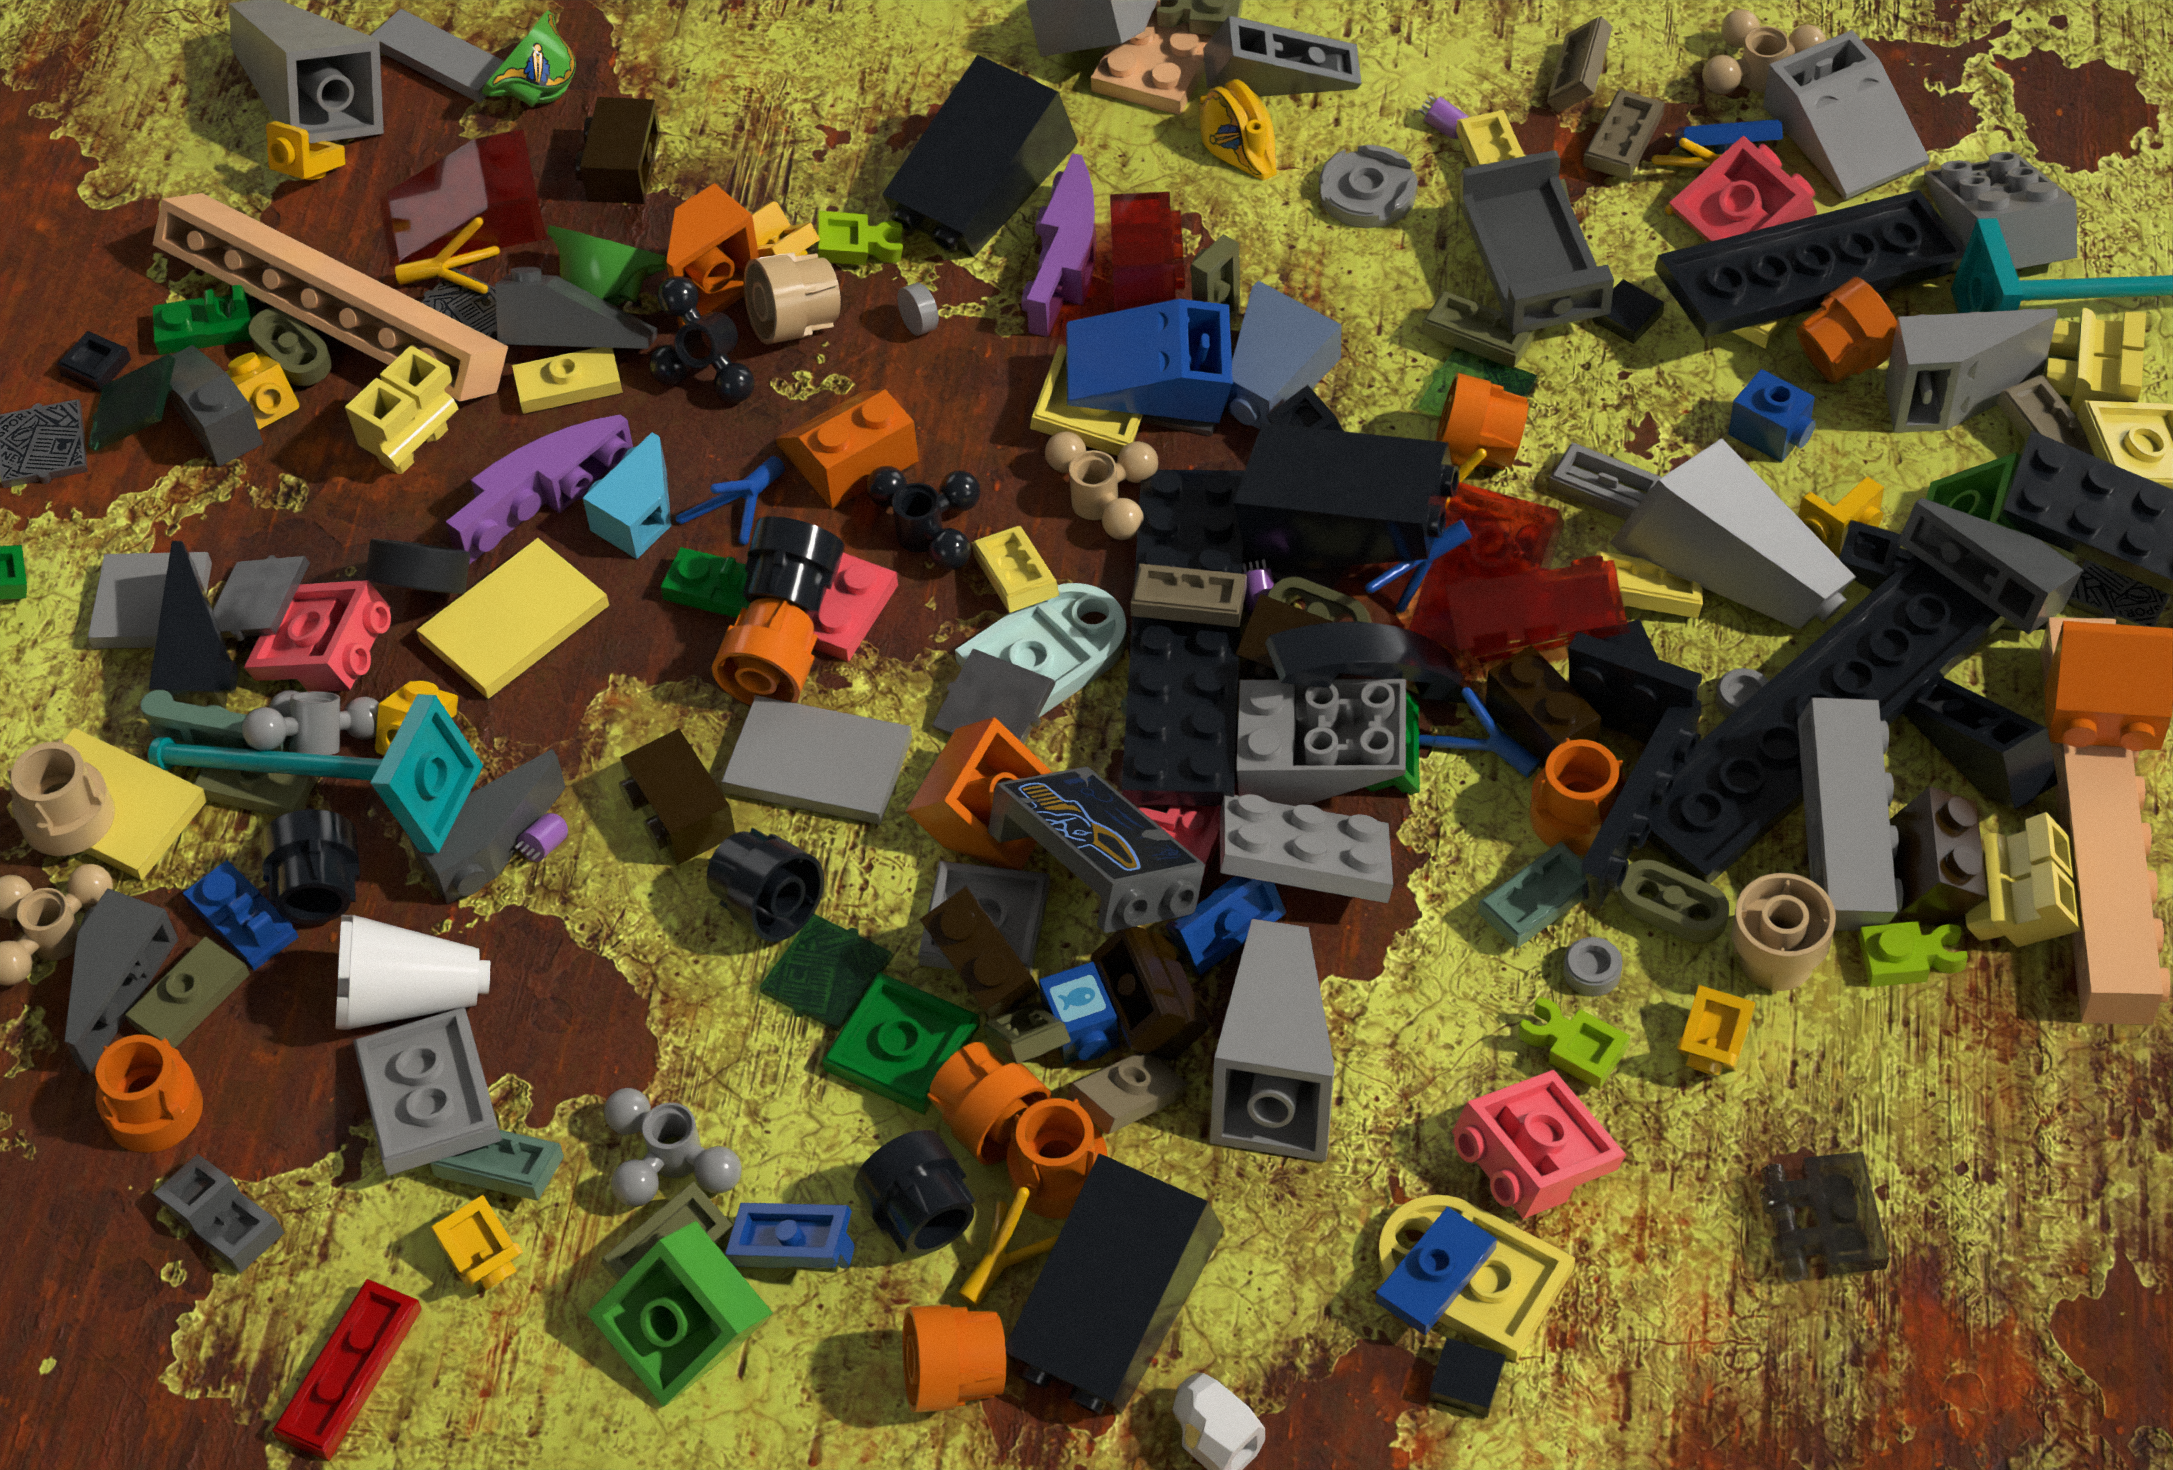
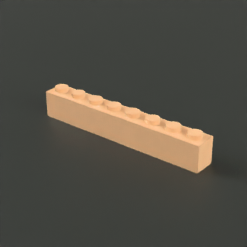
[152,193,508,401]
[2040,617,2170,1025]

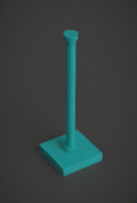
[1950,218,2173,313]
[148,694,484,853]

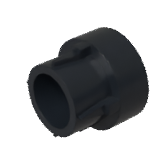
[742,516,845,619]
[261,809,360,925]
[706,828,824,942]
[853,1130,976,1255]

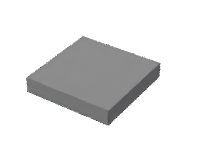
[88,552,212,649]
[918,861,1051,975]

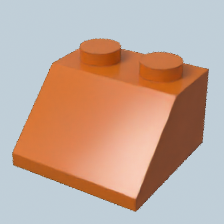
[666,183,759,329]
[776,389,919,509]
[2044,621,2173,751]
[905,717,1053,870]

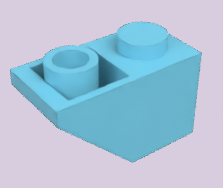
[583,432,671,559]

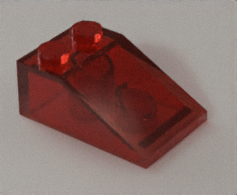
[387,129,547,265]
[1409,482,1565,662]

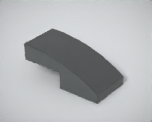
[153,1154,285,1274]

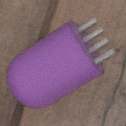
[1418,95,1469,139]
[1242,559,1274,616]
[515,813,568,862]

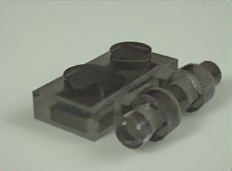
[1759,1151,1889,1282]

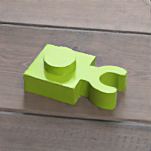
[816,211,903,265]
[1858,921,1968,987]
[1518,997,1630,1090]

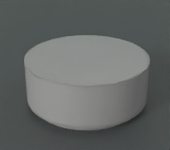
[897,282,939,336]
[1715,668,1769,718]
[1563,937,1622,996]

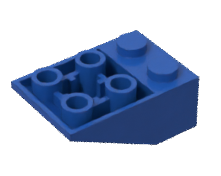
[1066,299,1233,423]

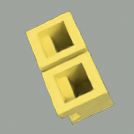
[2044,307,2146,412]
[345,345,458,474]
[1965,812,2082,948]

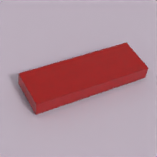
[272,1279,422,1462]

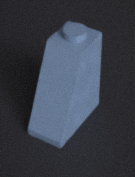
[1228,280,1342,429]

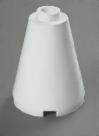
[336,915,490,1030]

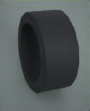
[365,538,470,594]

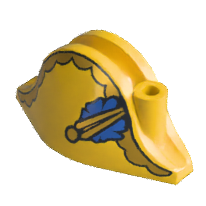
[1199,79,1277,181]

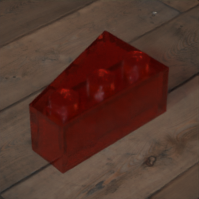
[1110,191,1185,312]
[1445,556,1631,667]

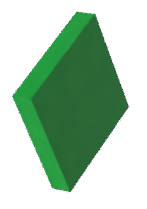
[822,972,980,1115]

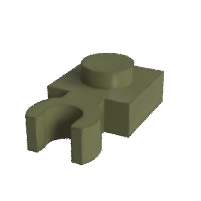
[1157,0,1243,35]

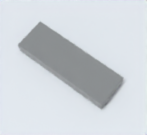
[371,9,504,103]

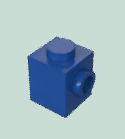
[1728,369,1816,463]

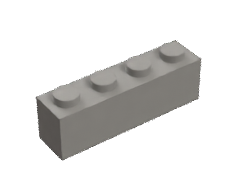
[1798,698,1903,931]

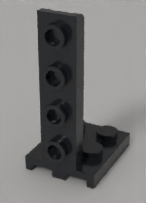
[1568,631,1702,910]

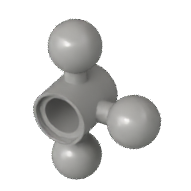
[242,690,379,755]
[604,1088,742,1207]

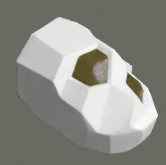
[1172,1373,1265,1470]

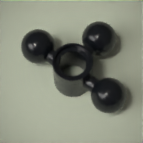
[649,276,755,403]
[866,466,981,570]

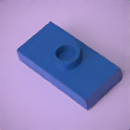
[1675,119,1783,154]
[1376,1206,1497,1335]

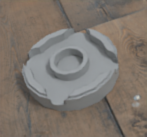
[1319,145,1418,228]

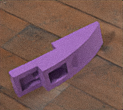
[1021,153,1097,337]
[446,415,633,565]

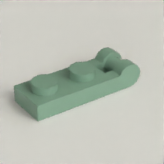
[141,690,290,752]

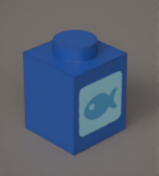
[1039,962,1119,1065]

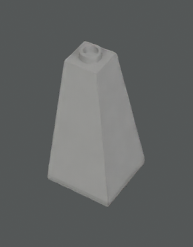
[229,0,384,144]
[1610,438,1856,629]
[1210,919,1335,1162]

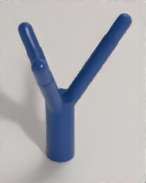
[676,456,785,545]
[1365,519,1472,613]
[1419,687,1541,778]

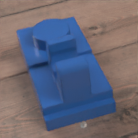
[183,860,298,971]
[1165,876,1287,975]
[725,1203,855,1269]

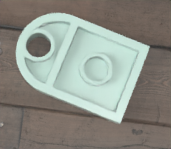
[955,583,1127,718]

